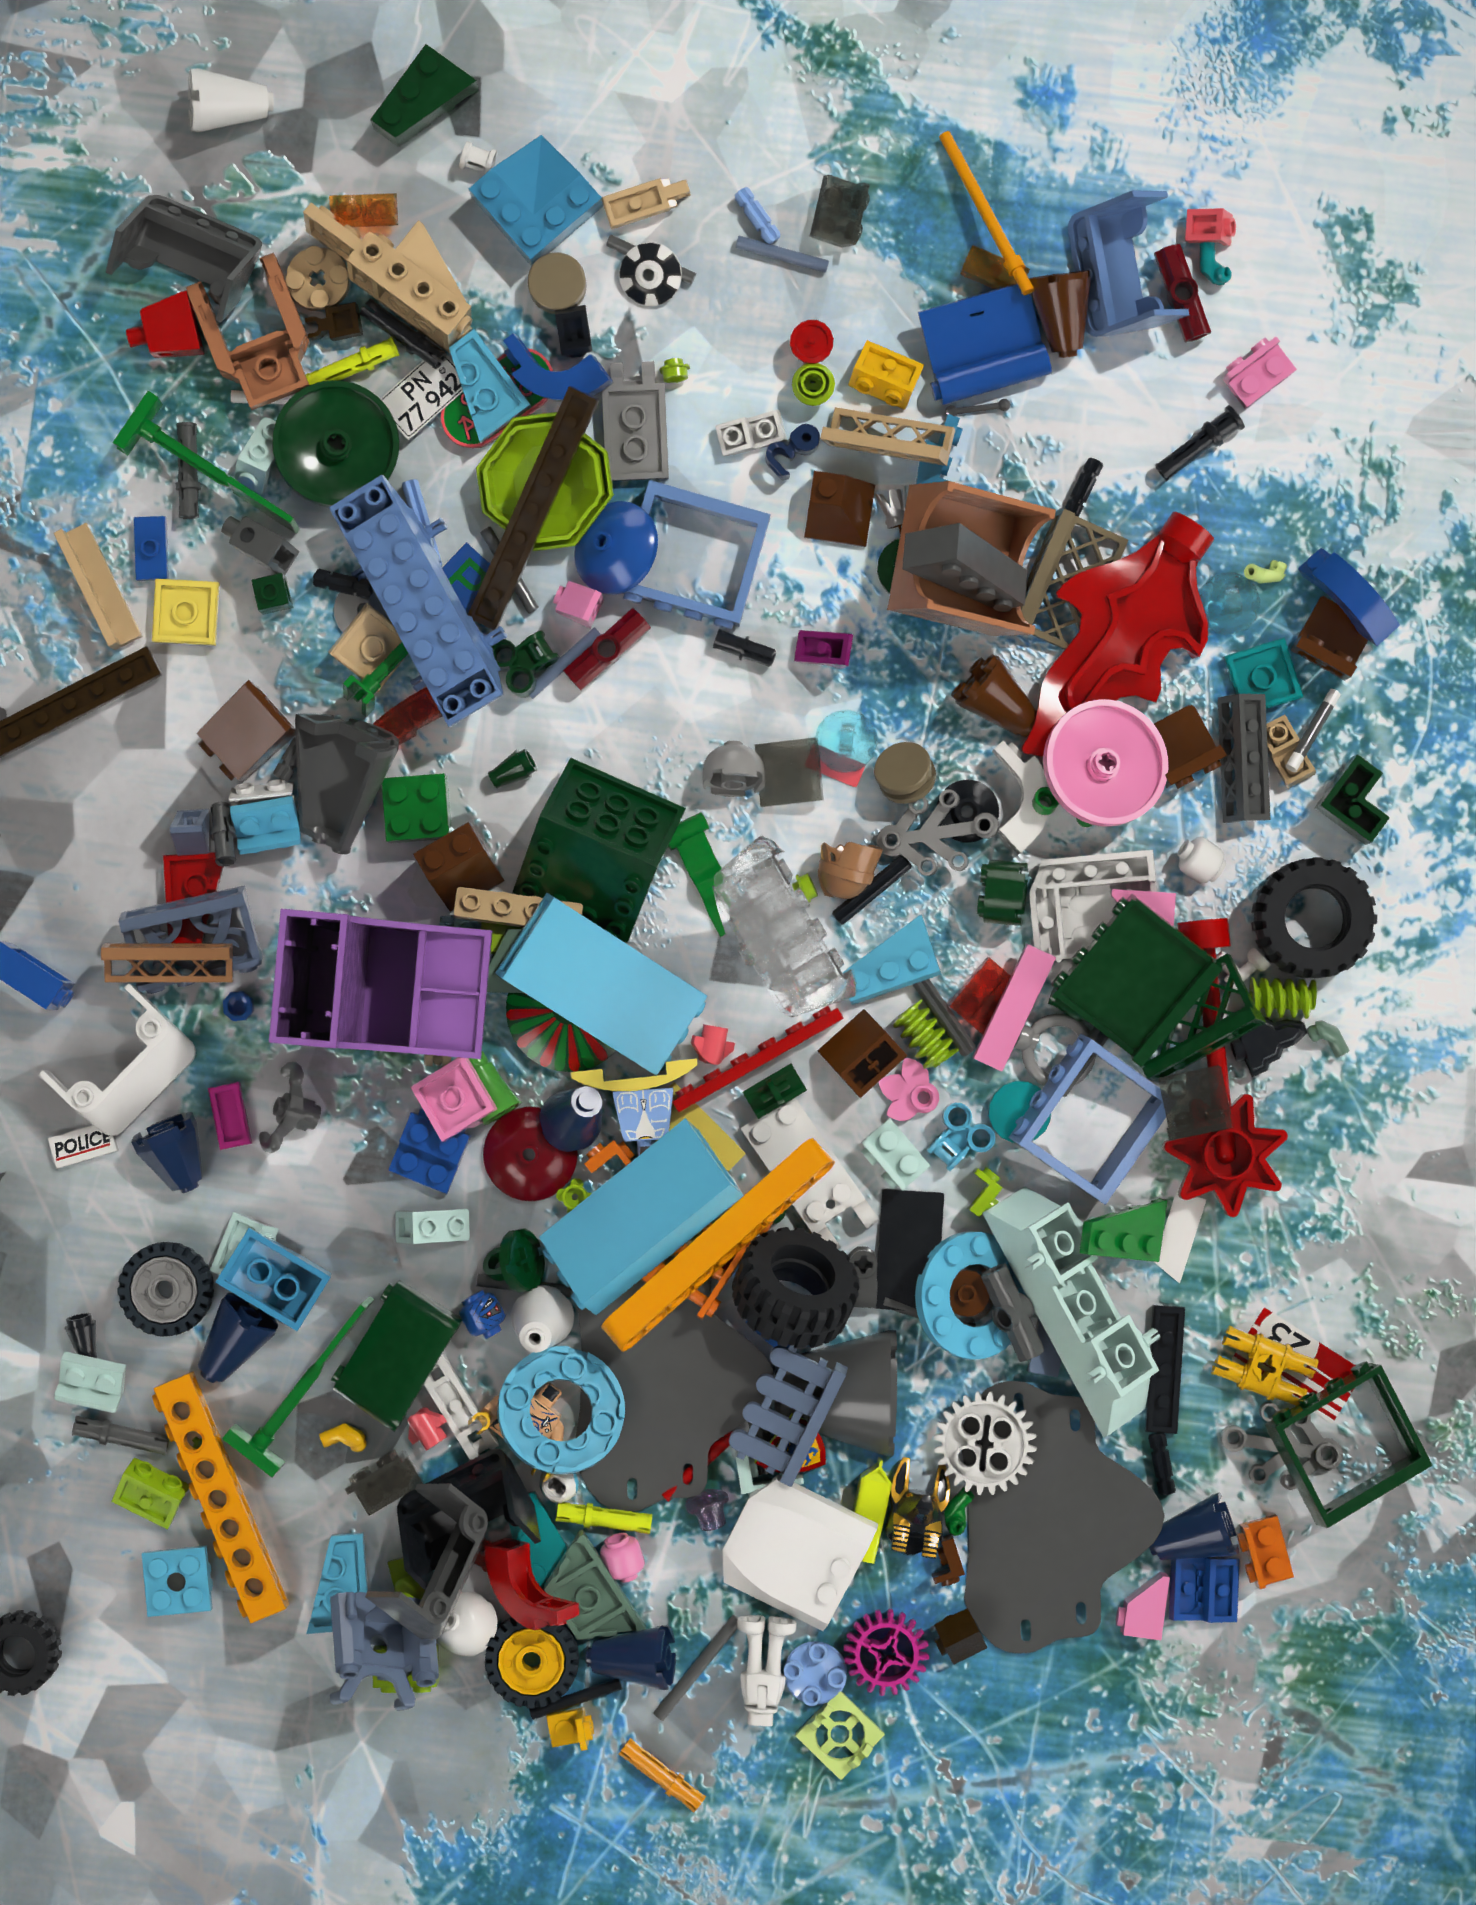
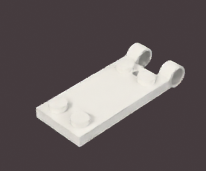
[740,1098,880,1249]

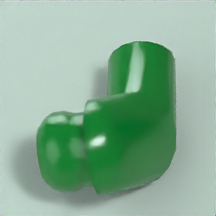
[944,1487,975,1536]

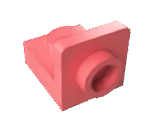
[1185,208,1236,246]

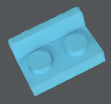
[230,796,301,855]

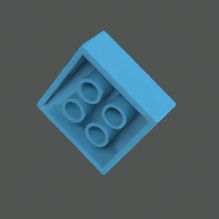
[468,135,603,267]

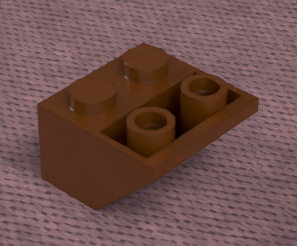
[817,1009,907,1098]

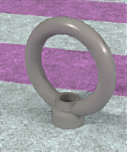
[1014,1014,1096,1086]

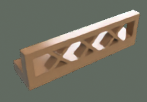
[101,943,233,982]

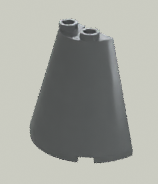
[295,714,399,854]
[774,1330,897,1457]

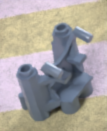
[330,1592,439,1711]

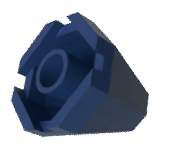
[131,1112,202,1193]

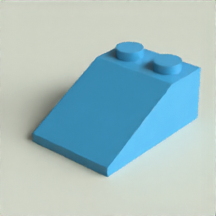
[215,1228,332,1331]

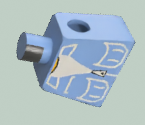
[613,1087,674,1156]

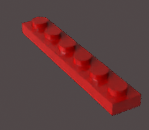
[672,1005,844,1112]

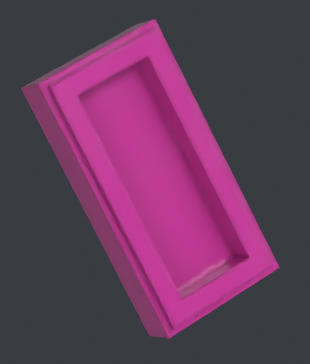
[208,1082,252,1150]

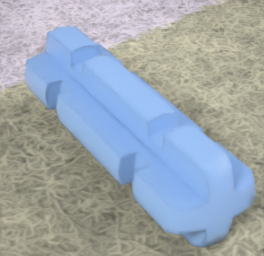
[735,187,780,244]

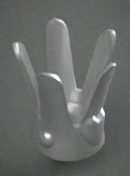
[875,486,907,534]

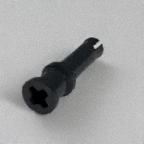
[1155,405,1245,481]

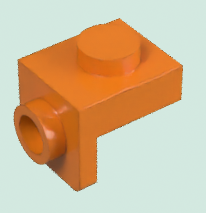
[584,1139,635,1173]

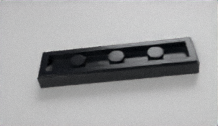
[1145,1305,1185,1434]

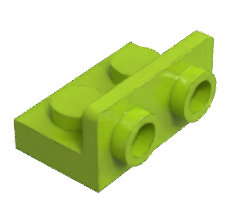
[111,1458,189,1530]

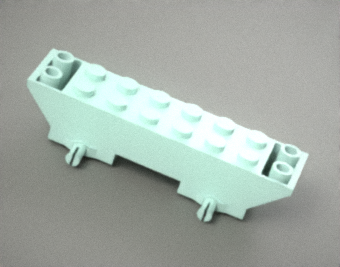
[982,1187,1160,1438]

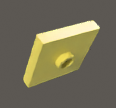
[152,579,220,646]

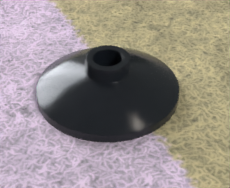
[936,780,999,843]

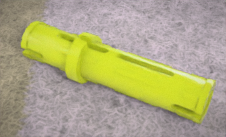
[306,336,400,385]
[556,1502,652,1534]

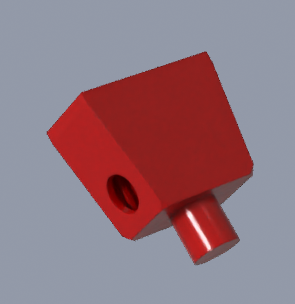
[126,290,205,358]

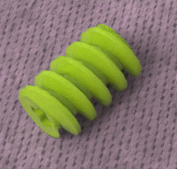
[1249,977,1317,1019]
[893,999,959,1069]

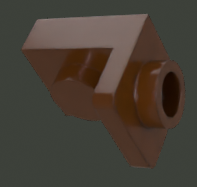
[932,1534,965,1586]

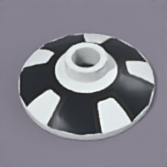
[619,242,682,306]

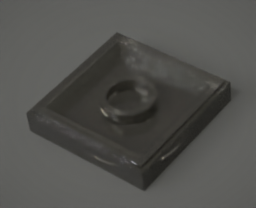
[754,737,824,807]

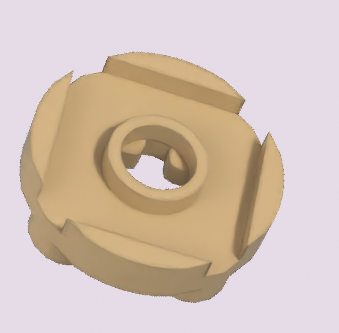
[286,246,349,311]

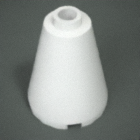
[188,68,274,133]
[511,1285,574,1353]

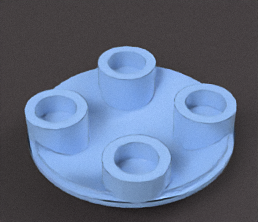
[784,1641,847,1706]

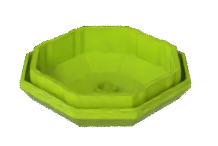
[476,412,614,551]

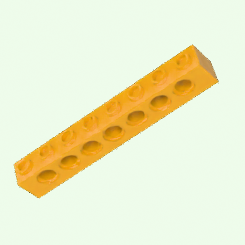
[152,1371,289,1624]

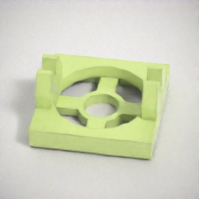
[795,1691,885,1780]

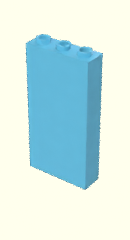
[495,893,707,1076]
[539,1118,744,1315]

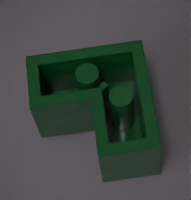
[1314,754,1390,845]

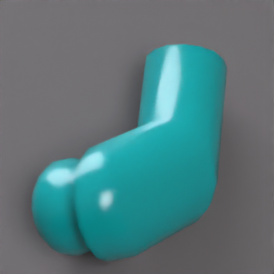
[1199,242,1232,286]

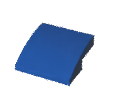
[1169,1557,1240,1623]

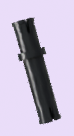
[360,298,447,369]

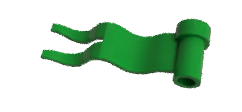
[668,812,748,937]

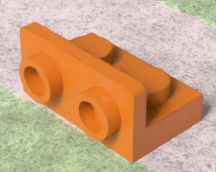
[1237,1514,1294,1589]

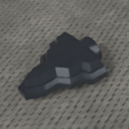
[1230,1017,1308,1077]

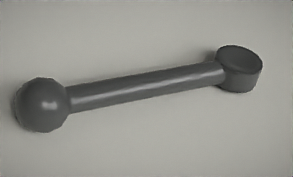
[945,399,1011,416]

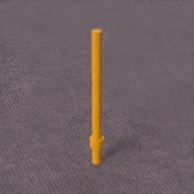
[939,131,1034,295]

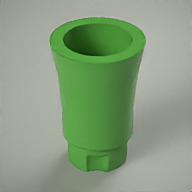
[469,1051,522,1126]

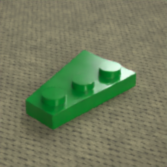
[1079,1198,1168,1262]

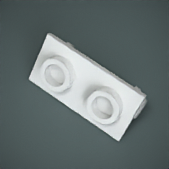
[228,779,296,807]

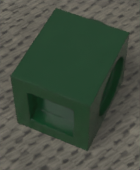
[251,573,294,615]

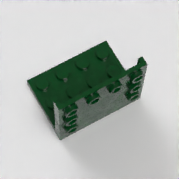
[512,758,686,943]

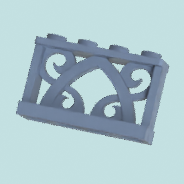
[118,885,263,994]

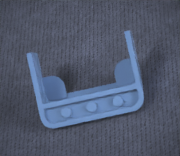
[1068,190,1189,337]

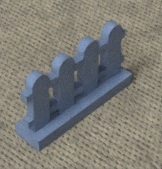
[729,1345,848,1487]

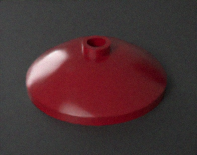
[483,1107,578,1201]

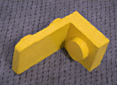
[546,1707,594,1751]

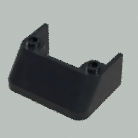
[397,1449,541,1590]

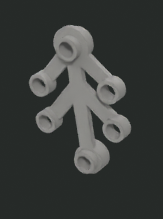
[877,789,999,876]
[1220,1402,1343,1490]

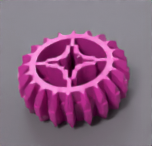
[844,1609,929,1696]

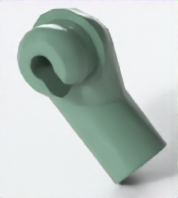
[1307,1020,1350,1058]

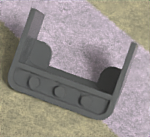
[105,195,262,323]
[365,1483,488,1640]

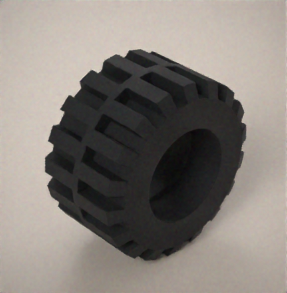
[0,1610,62,1696]

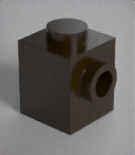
[934,1608,987,1665]

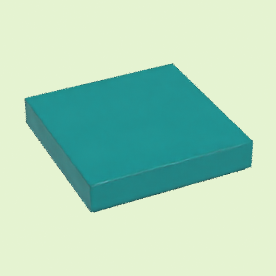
[1223,637,1304,709]

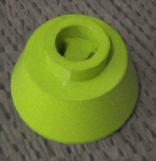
[792,363,835,406]

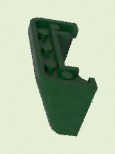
[331,1280,463,1432]

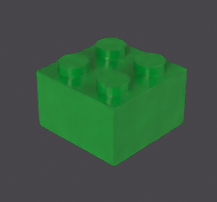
[382,773,452,843]

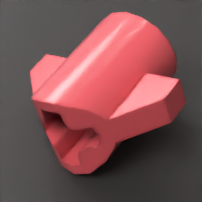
[691,1024,735,1065]
[407,1407,447,1451]

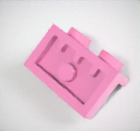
[1222,337,1297,409]

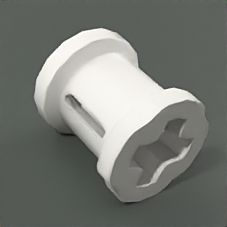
[459,141,497,175]

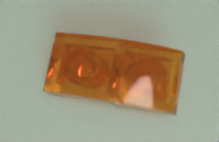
[329,193,398,227]

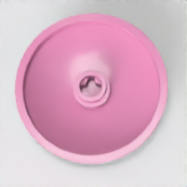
[1043,700,1168,827]

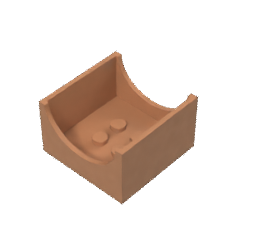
[887,481,1056,636]

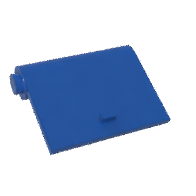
[918,284,1052,405]

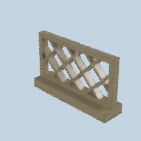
[1020,508,1128,650]

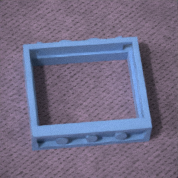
[622,480,771,629]
[1009,1034,1177,1205]

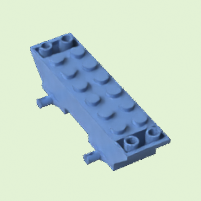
[329,475,507,727]

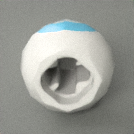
[539,1472,579,1503]

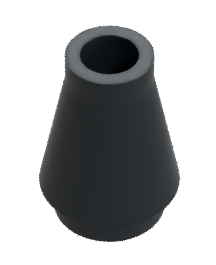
[65,1313,97,1358]

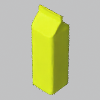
[852,1457,892,1564]

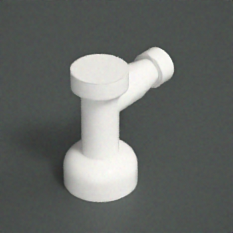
[1216,947,1271,990]

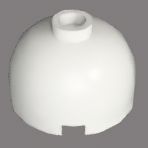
[436,1592,497,1656]

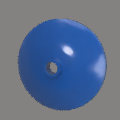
[574,501,658,595]

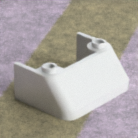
[39,983,196,1136]

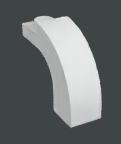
[992,740,1049,854]

